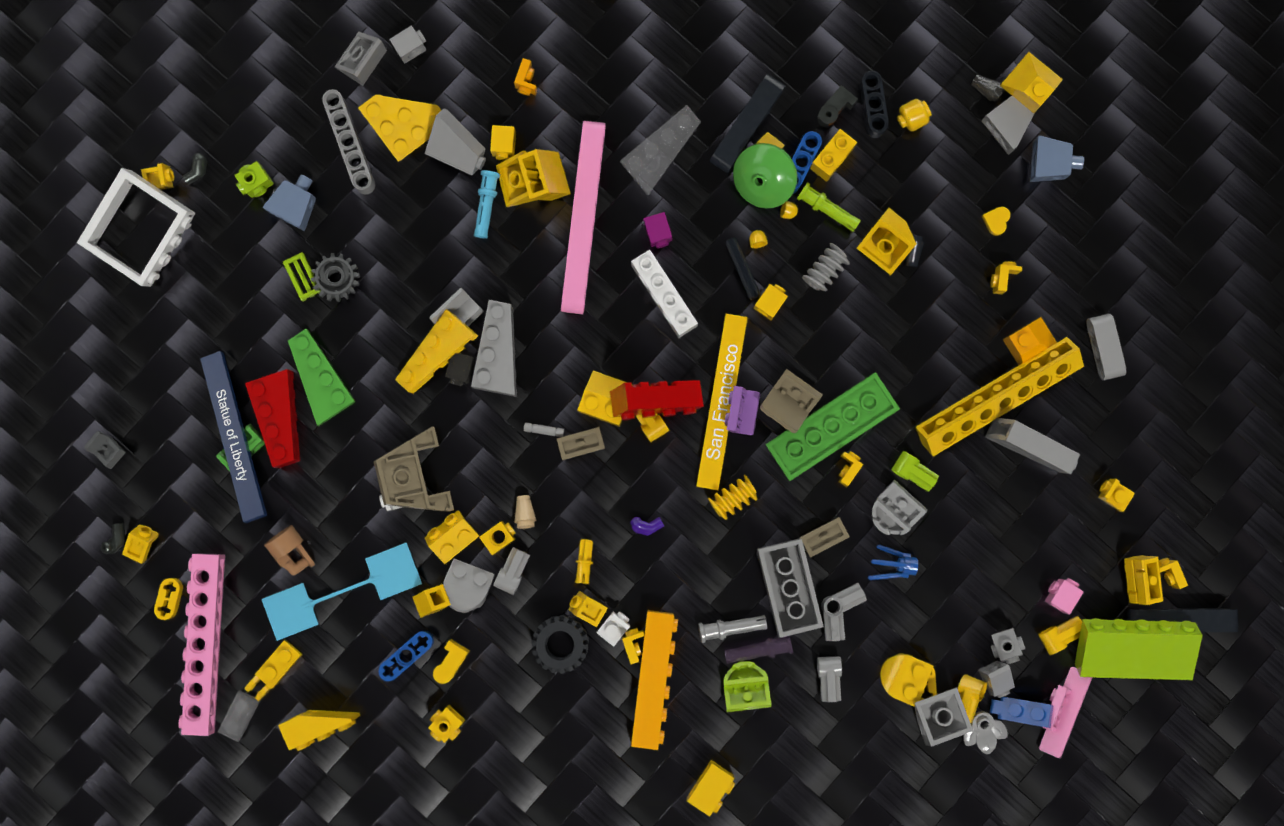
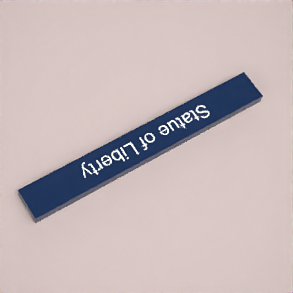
[200,351,267,523]

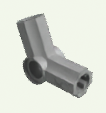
[821,583,867,641]

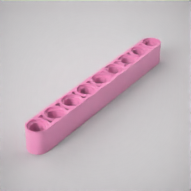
[561,121,605,314]

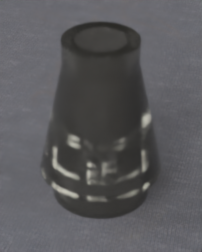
[971,74,1005,103]

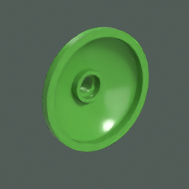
[733,143,797,208]

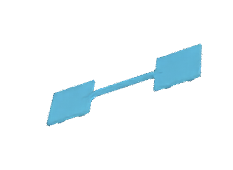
[262,543,422,641]

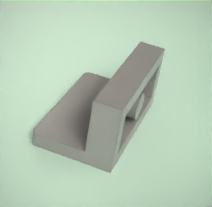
[430,288,484,326]

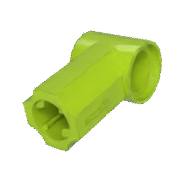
[891,451,939,492]

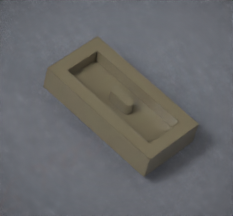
[557,427,605,460]
[799,517,850,557]

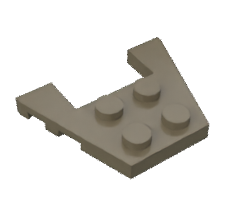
[374,427,454,512]

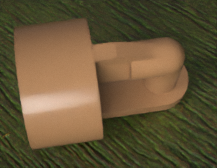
[264,525,315,575]

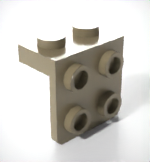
[760,369,823,433]

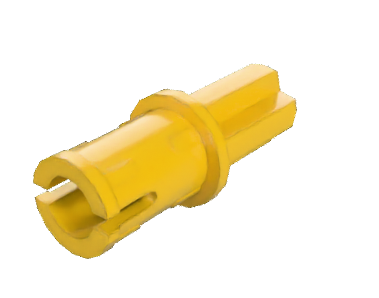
[575,539,593,584]

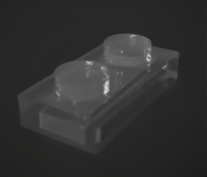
[218,691,260,742]

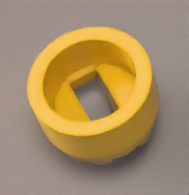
[780,201,798,219]
[749,230,768,248]

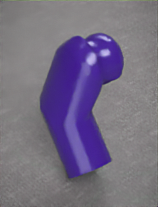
[630,517,664,536]

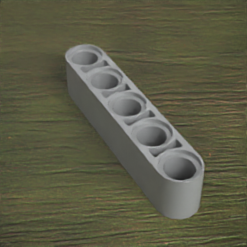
[323,89,375,195]

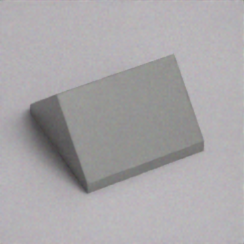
[335,32,387,86]

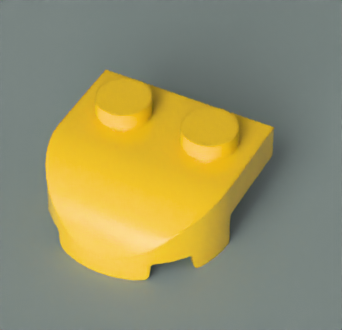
[880,653,934,707]

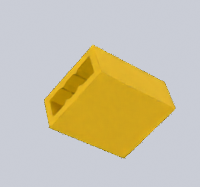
[517,149,571,201]

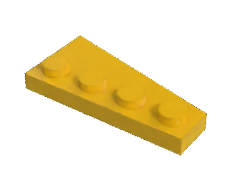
[395,309,478,394]

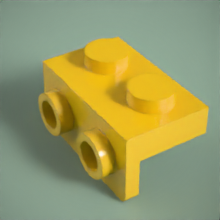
[425,510,479,564]

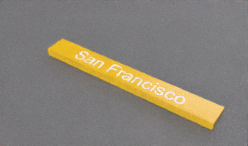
[696,314,748,490]

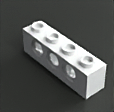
[631,250,698,338]

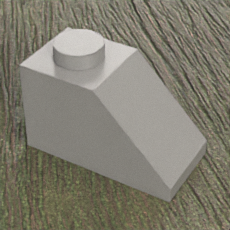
[978,660,1015,698]

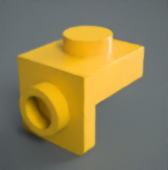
[141,163,174,190]
[991,262,1022,294]

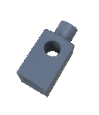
[1030,136,1084,182]
[263,174,316,231]

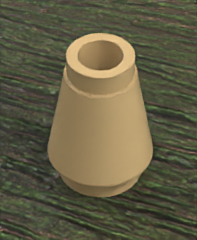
[514,495,536,529]

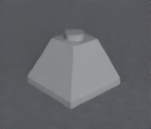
[914,688,973,747]

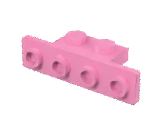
[1039,667,1092,758]

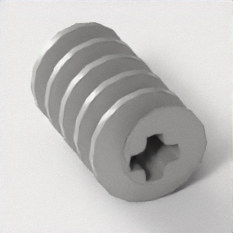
[802,243,849,292]

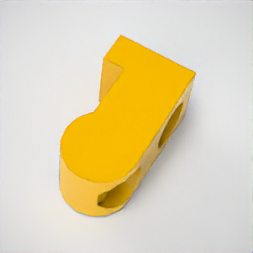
[433,639,470,684]

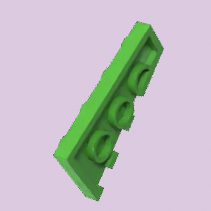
[288,329,356,426]

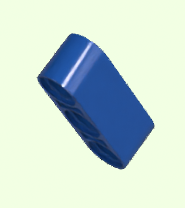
[792,131,822,194]

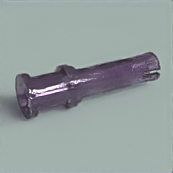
[724,635,793,664]

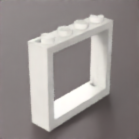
[77,168,195,287]

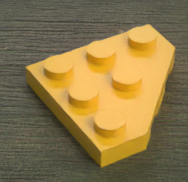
[358,95,441,162]

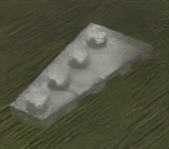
[620,105,701,195]

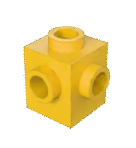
[428,705,465,743]

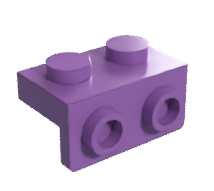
[725,386,760,435]

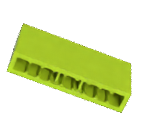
[1075,618,1203,680]

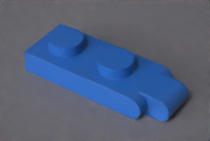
[990,697,1053,728]

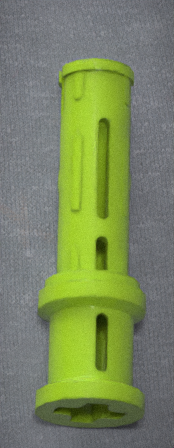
[797,182,861,232]

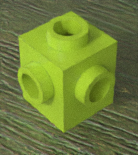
[235,161,274,198]

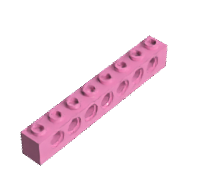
[179,554,225,736]

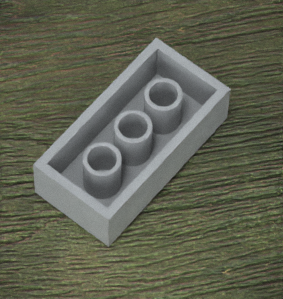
[756,539,824,638]

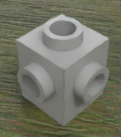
[991,628,1025,664]

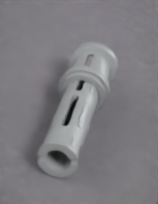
[698,615,767,643]

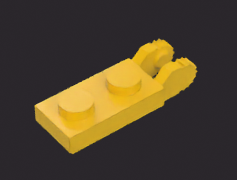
[245,640,302,701]

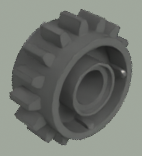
[311,253,360,302]

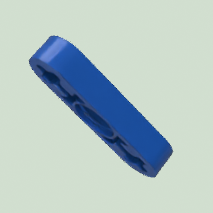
[378,631,434,681]

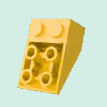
[278,710,360,751]

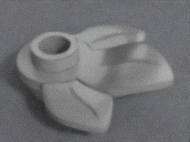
[963,711,1008,754]

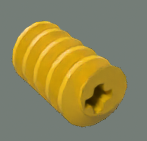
[708,475,757,520]

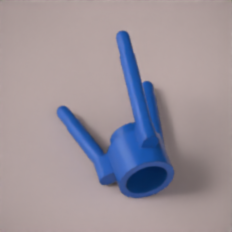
[868,545,918,580]

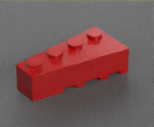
[245,369,300,468]
[610,380,704,420]

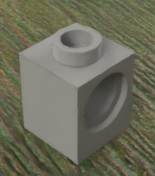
[390,25,426,64]

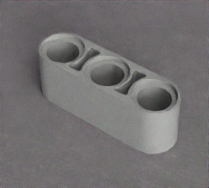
[1087,314,1126,380]

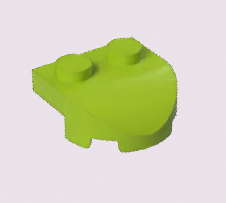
[724,661,771,712]

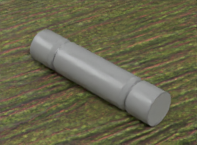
[524,423,564,437]

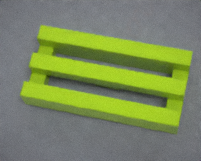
[283,252,321,301]

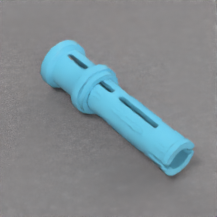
[474,170,500,238]

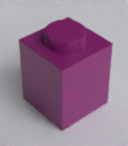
[643,212,672,248]

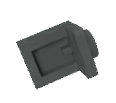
[84,431,126,469]

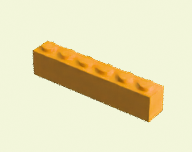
[631,610,678,750]

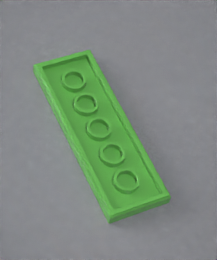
[765,372,900,481]

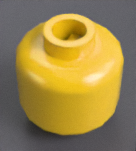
[897,99,932,131]

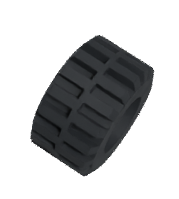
[532,615,589,674]

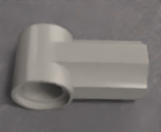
[493,547,530,595]
[817,656,842,702]

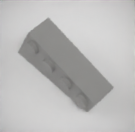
[471,300,517,397]

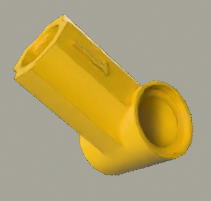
[636,414,669,442]
[1038,616,1082,655]
[958,674,987,723]

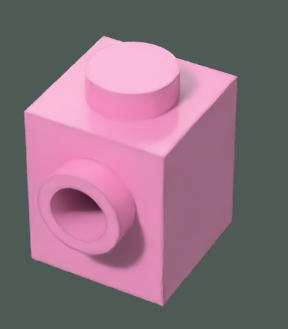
[1045,578,1083,615]

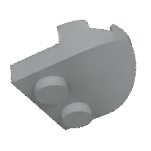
[872,480,928,535]
[443,559,495,613]

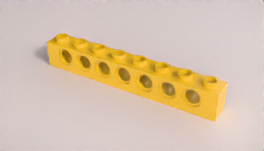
[916,337,1084,456]

